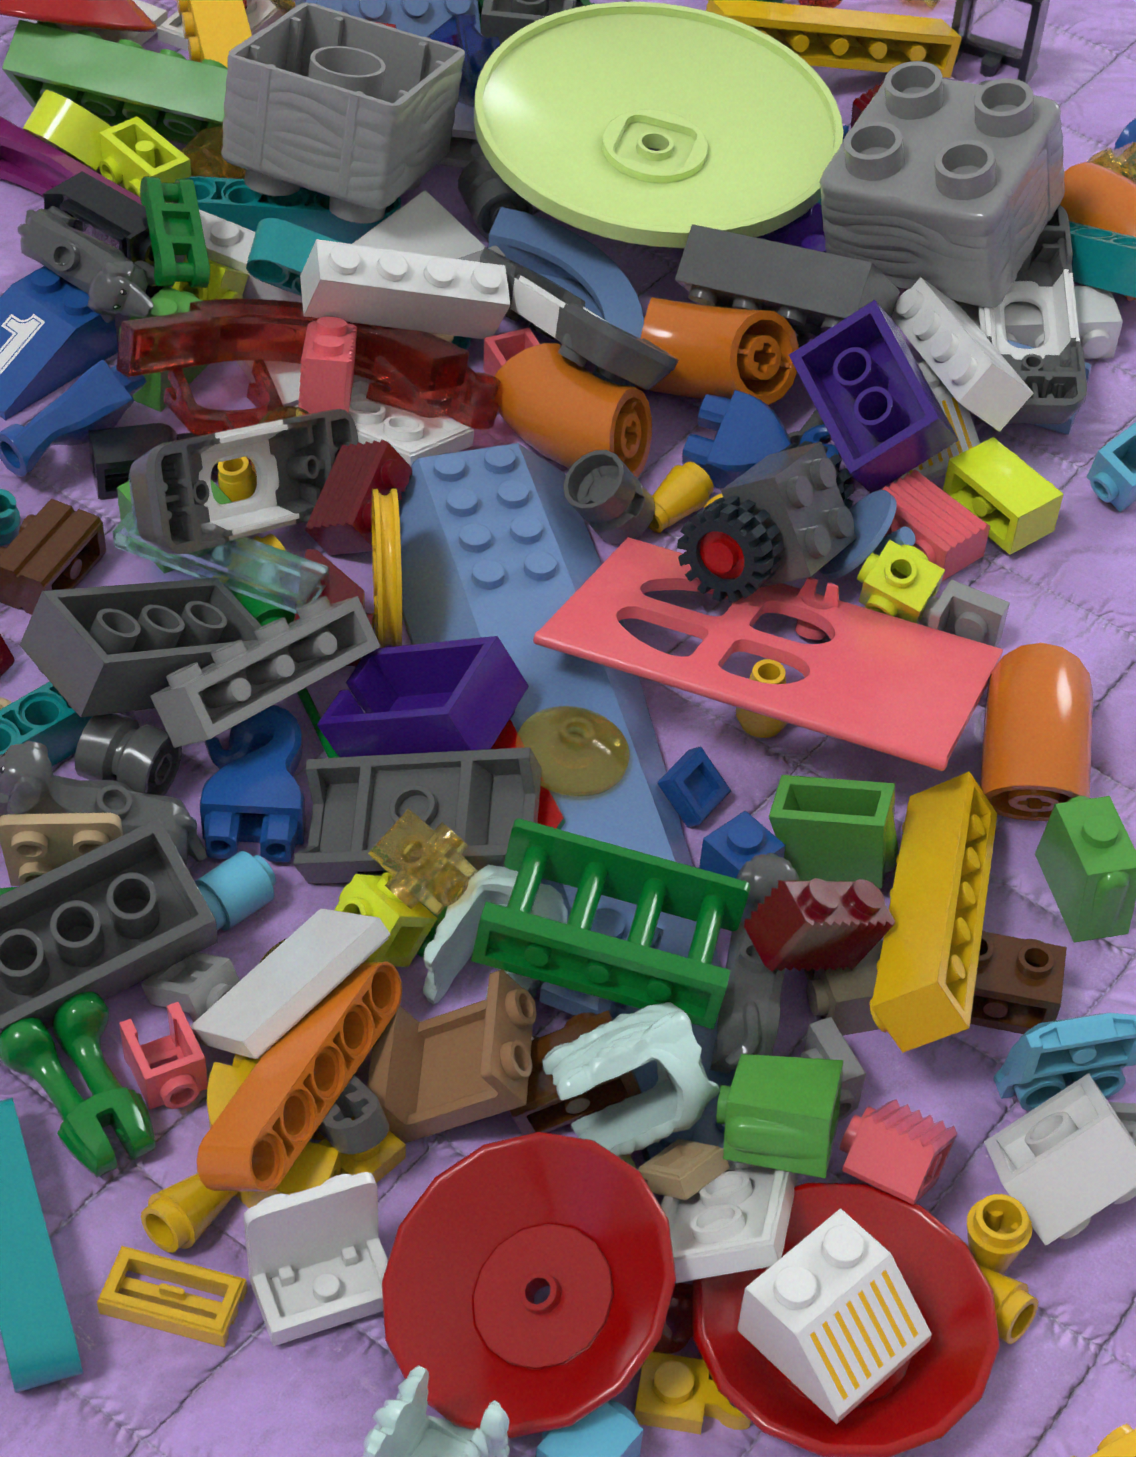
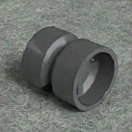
[458,156,533,240]
[563,450,655,544]
[75,713,182,796]

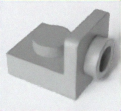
[920,580,1010,647]
[141,952,240,1022]
[800,1017,866,1121]

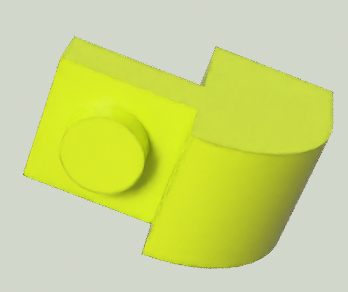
[22,90,112,171]

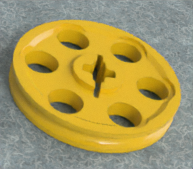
[372,489,402,648]

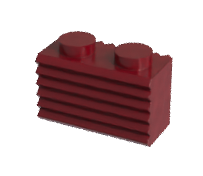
[305,439,413,555]
[744,878,895,972]

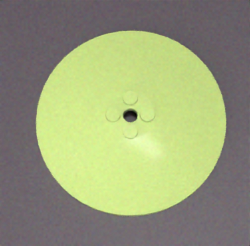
[474,2,843,248]

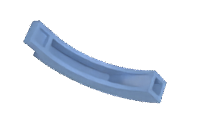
[488,207,644,387]

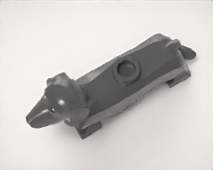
[18,206,157,322]
[0,741,207,866]
[710,853,799,1074]

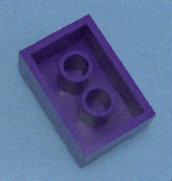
[789,300,959,493]

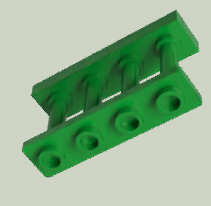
[471,818,751,1030]

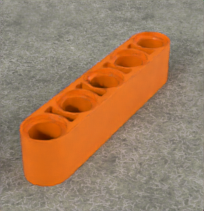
[196,962,402,1191]

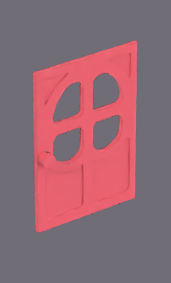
[533,537,1004,771]

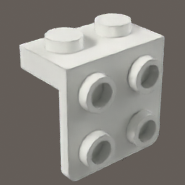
[244,1172,388,1346]

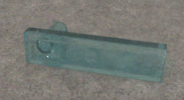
[113,473,329,614]

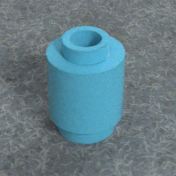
[195,851,276,931]

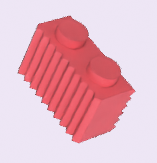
[298,317,357,415]
[883,469,990,582]
[840,1099,957,1205]

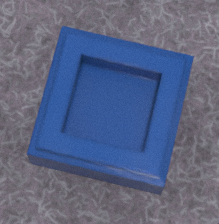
[657,746,731,827]

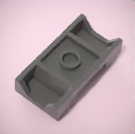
[293,747,542,884]

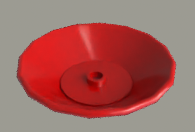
[0,0,157,32]
[382,1132,676,1438]
[692,1182,1000,1457]

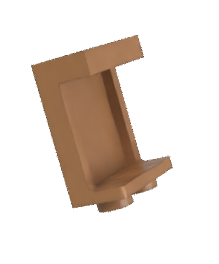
[367,969,536,1143]

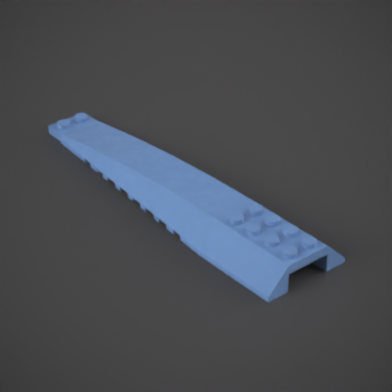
[398,443,736,1162]

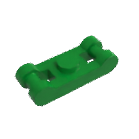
[140,177,210,288]

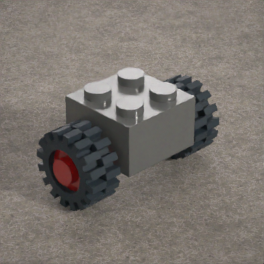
[677,441,856,602]

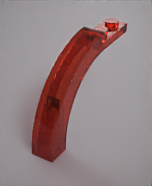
[116,299,469,405]

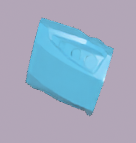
[993,1013,1136,1111]

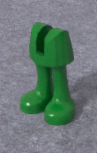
[0,991,156,1178]

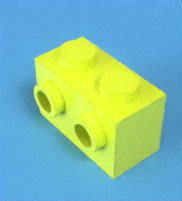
[99,116,192,203]
[943,437,1064,555]

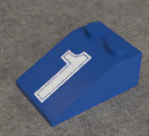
[0,266,118,420]

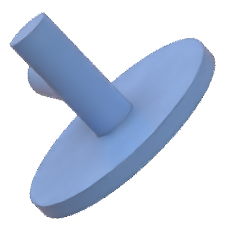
[819,490,916,579]

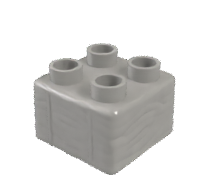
[221,2,465,223]
[819,61,1065,308]

